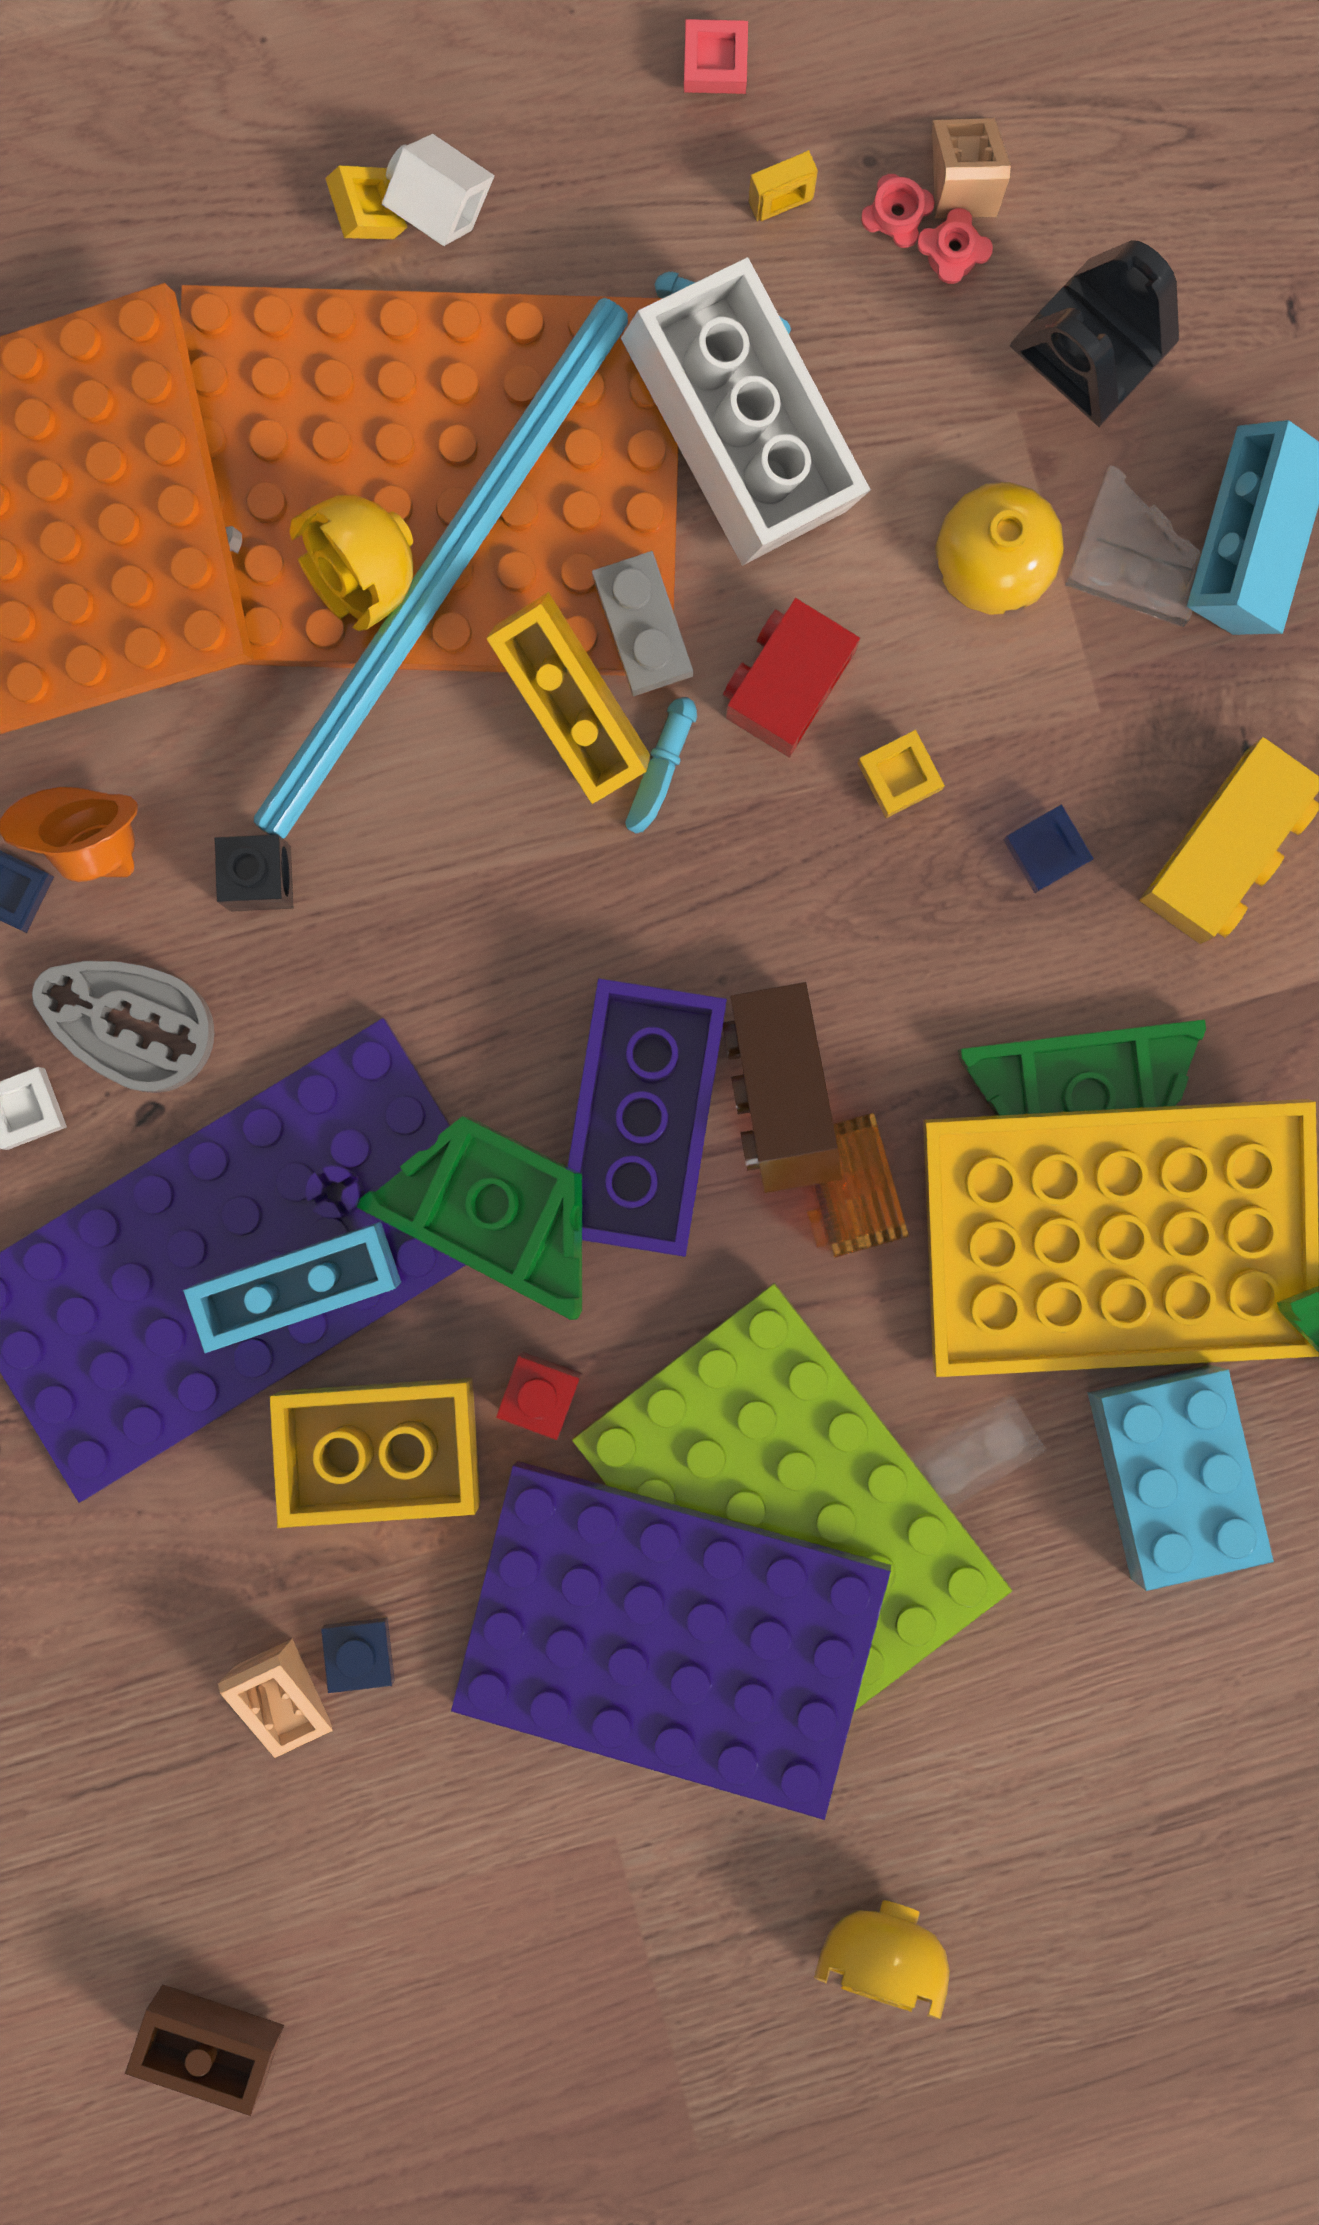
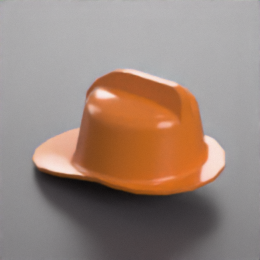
[0,787,138,882]

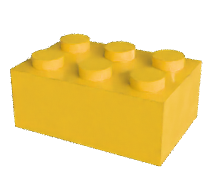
[270,1378,481,1528]

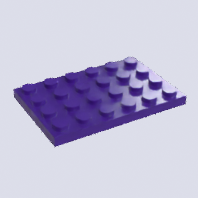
[451,1461,891,1820]

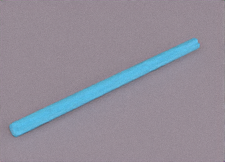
[254,298,628,839]

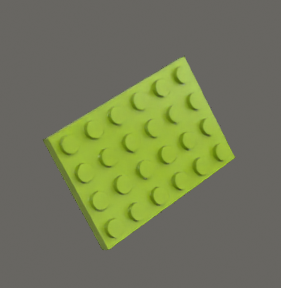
[572,1282,1012,1711]

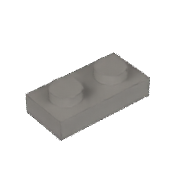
[592,551,693,696]

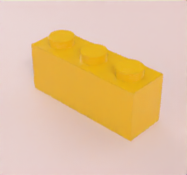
[486,592,650,804]
[1139,737,1319,944]

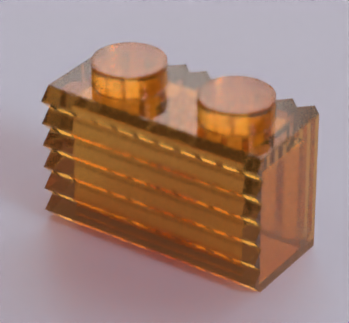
[806,1113,909,1258]

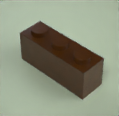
[723,982,842,1193]

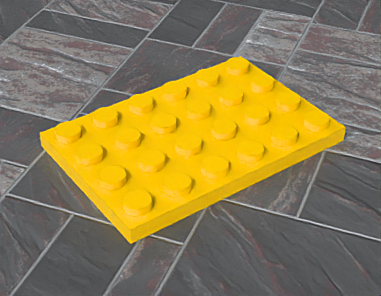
[923,1099,1319,1377]

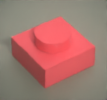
[684,19,748,94]

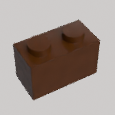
[125,1984,284,2116]

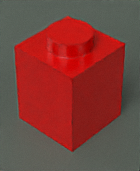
[496,1352,582,1440]

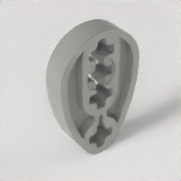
[32,961,215,1093]

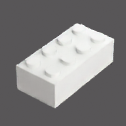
[621,257,871,566]

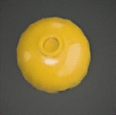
[935,482,1064,615]
[290,495,413,631]
[814,1900,950,2019]

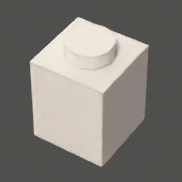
[382,134,495,246]

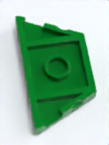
[958,1019,1206,1116]
[357,1116,582,1320]

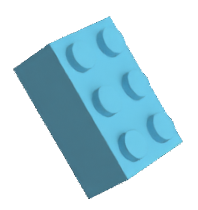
[1087,1365,1274,1591]

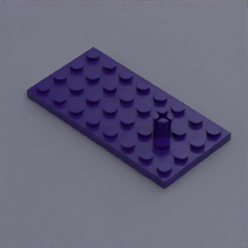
[0,1018,466,1503]

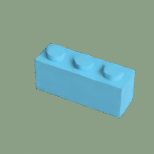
[1187,420,1319,635]
[183,1221,401,1353]

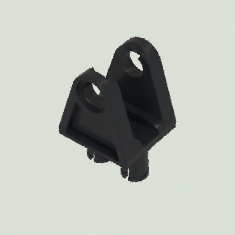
[1010,240,1179,427]

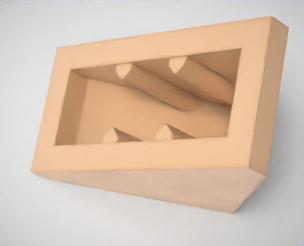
[932,118,1011,219]
[218,1638,333,1758]

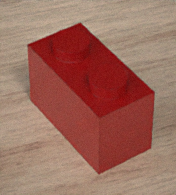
[723,598,860,758]

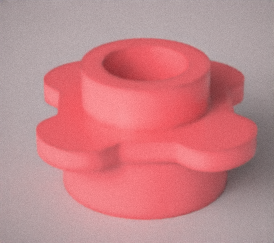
[861,174,935,248]
[917,208,993,284]

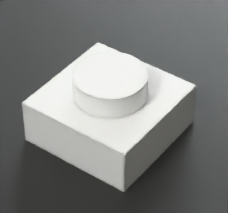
[0,1067,67,1150]

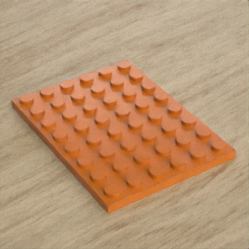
[180,285,679,676]

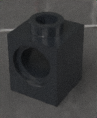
[214,835,294,912]

